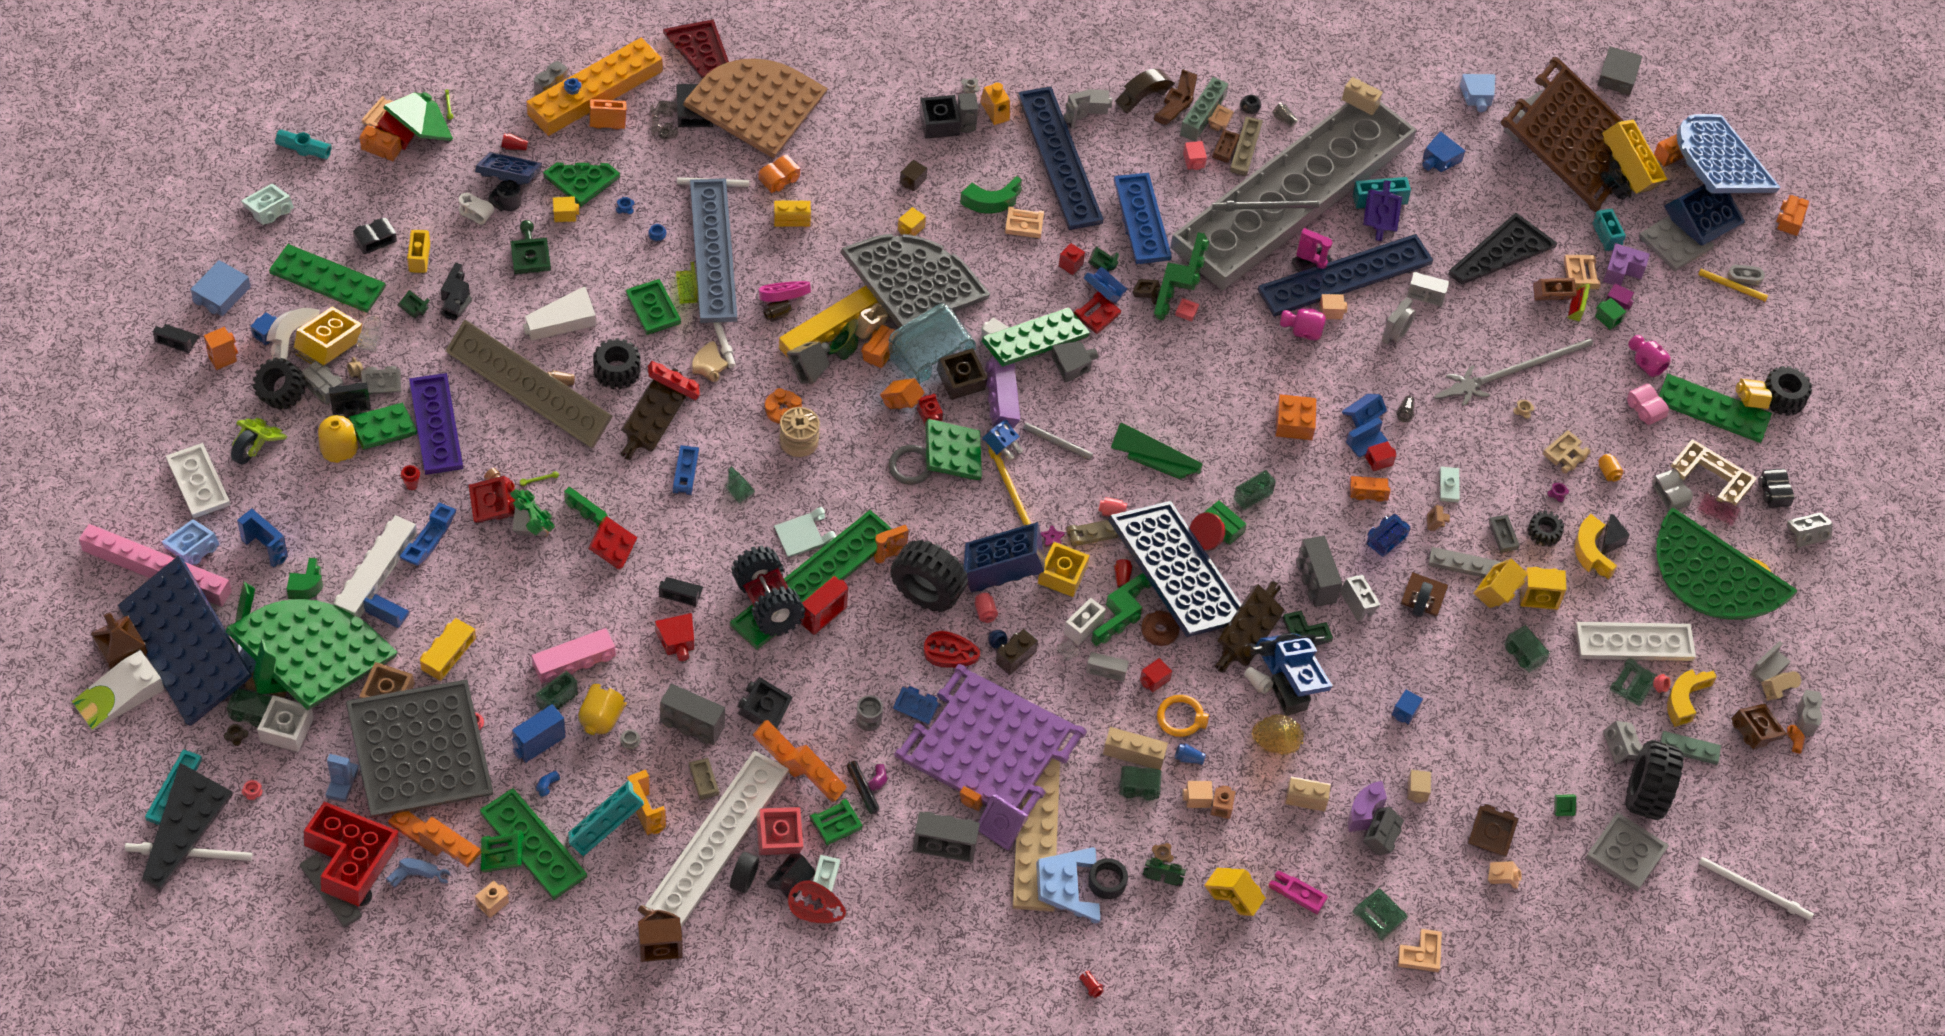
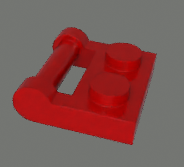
[1073,291,1122,334]

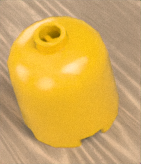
[318,415,358,463]
[578,684,627,735]

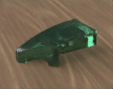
[726,466,755,503]

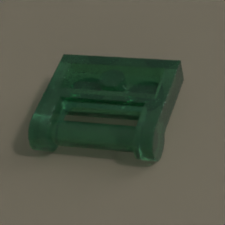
[1610,658,1658,707]
[1352,888,1408,941]

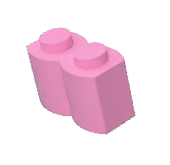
[1627,383,1669,425]

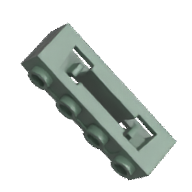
[1180,77,1229,142]

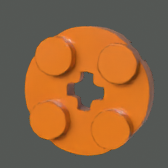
[765,388,802,424]

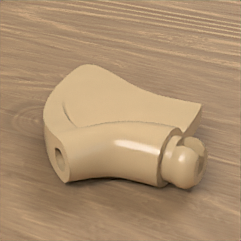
[692,341,728,382]

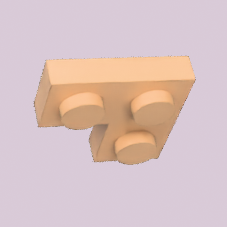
[1398,929,1442,972]

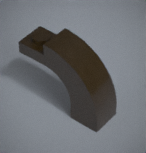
[1115,69,1175,114]

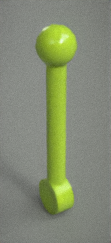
[445,89,454,120]
[520,471,559,486]

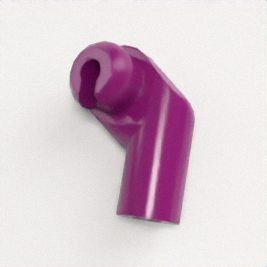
[868,764,887,791]

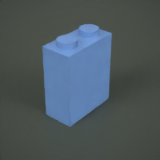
[190,260,251,317]

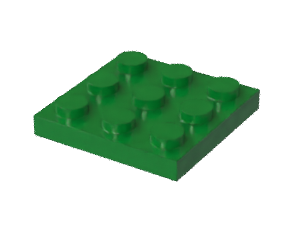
[925,419,982,480]

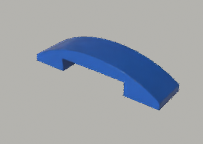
[400,502,456,566]

